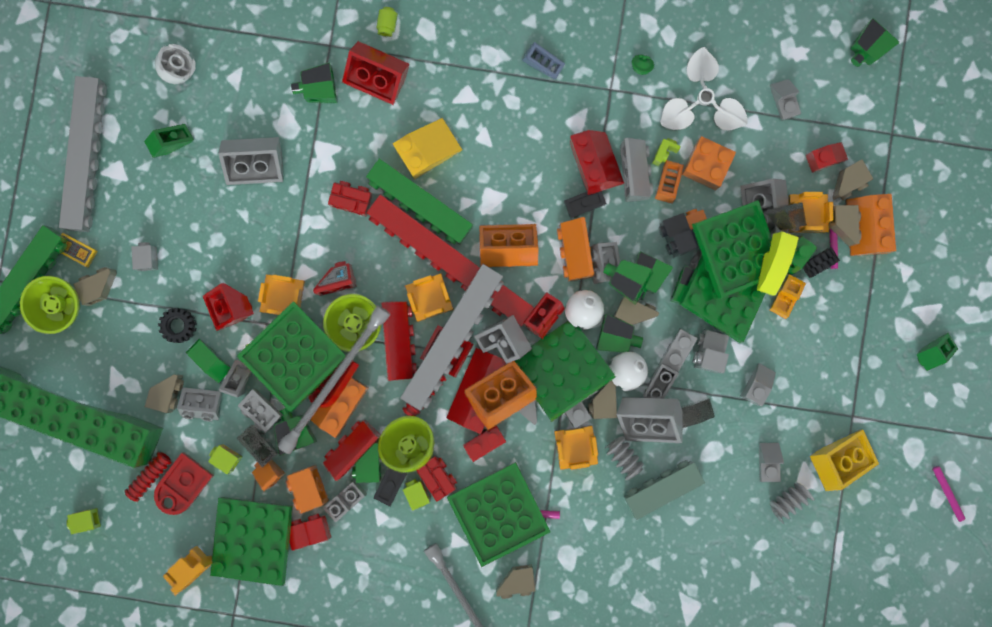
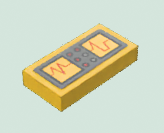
[61,232,98,268]

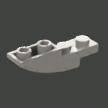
[643,328,698,398]

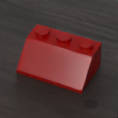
[342,41,410,105]
[570,130,624,195]
[323,420,381,481]

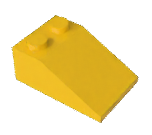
[392,118,462,180]
[810,429,879,491]

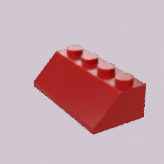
[381,302,417,381]
[446,348,508,434]

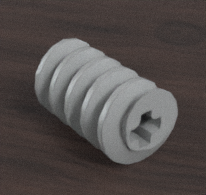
[604,436,643,480]
[770,482,814,524]

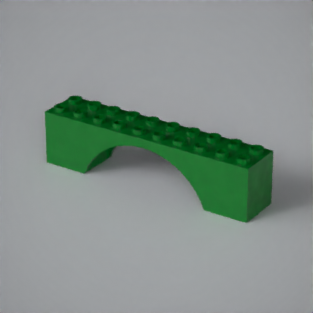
[0,366,163,468]

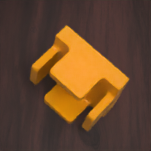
[788,192,833,233]
[258,274,305,315]
[405,274,453,322]
[554,425,598,470]
[163,546,213,596]

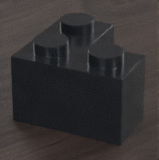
[659,213,699,258]

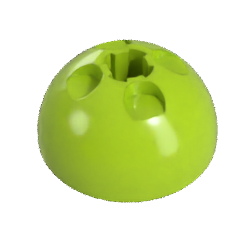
[20,276,80,334]
[323,294,381,352]
[378,416,435,472]

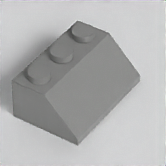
[218,137,283,185]
[620,138,653,202]
[740,179,792,237]
[617,397,683,443]

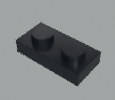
[564,191,607,219]
[373,467,408,507]

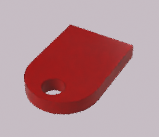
[308,360,359,408]
[154,452,214,515]

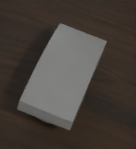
[323,480,367,522]

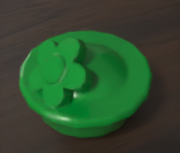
[631,55,654,75]

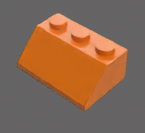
[846,194,896,256]
[557,217,594,282]
[479,224,538,267]
[465,361,537,430]
[310,377,369,438]

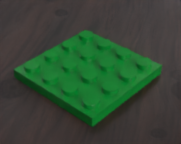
[692,200,772,299]
[679,255,766,343]
[237,301,346,412]
[514,321,616,422]
[447,462,551,567]
[210,497,293,586]

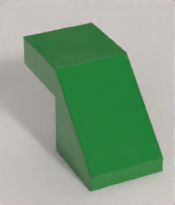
[186,339,231,383]

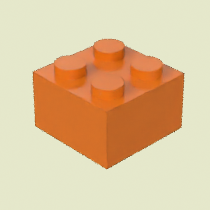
[682,136,736,191]
[286,464,329,514]

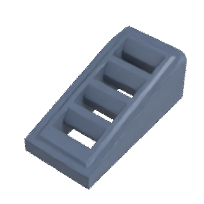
[522,42,565,80]

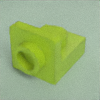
[652,138,681,166]

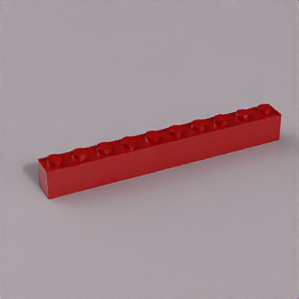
[367,195,534,327]

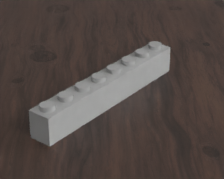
[59,76,107,232]
[401,264,504,411]

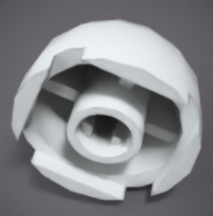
[155,44,196,84]
[565,290,604,329]
[609,352,648,391]

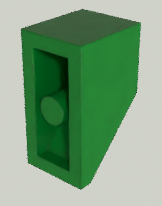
[144,124,194,158]
[916,333,958,371]
[352,442,381,483]

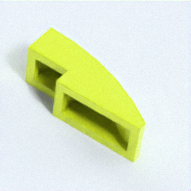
[757,231,799,296]

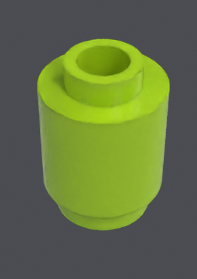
[376,7,398,37]

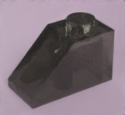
[766,202,807,233]
[681,399,715,428]
[237,425,277,467]

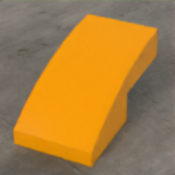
[769,274,806,319]

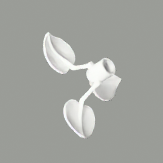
[660,47,748,131]

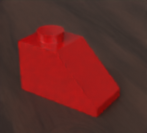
[806,142,848,173]

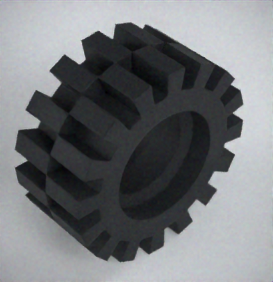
[803,247,840,278]
[158,308,197,343]

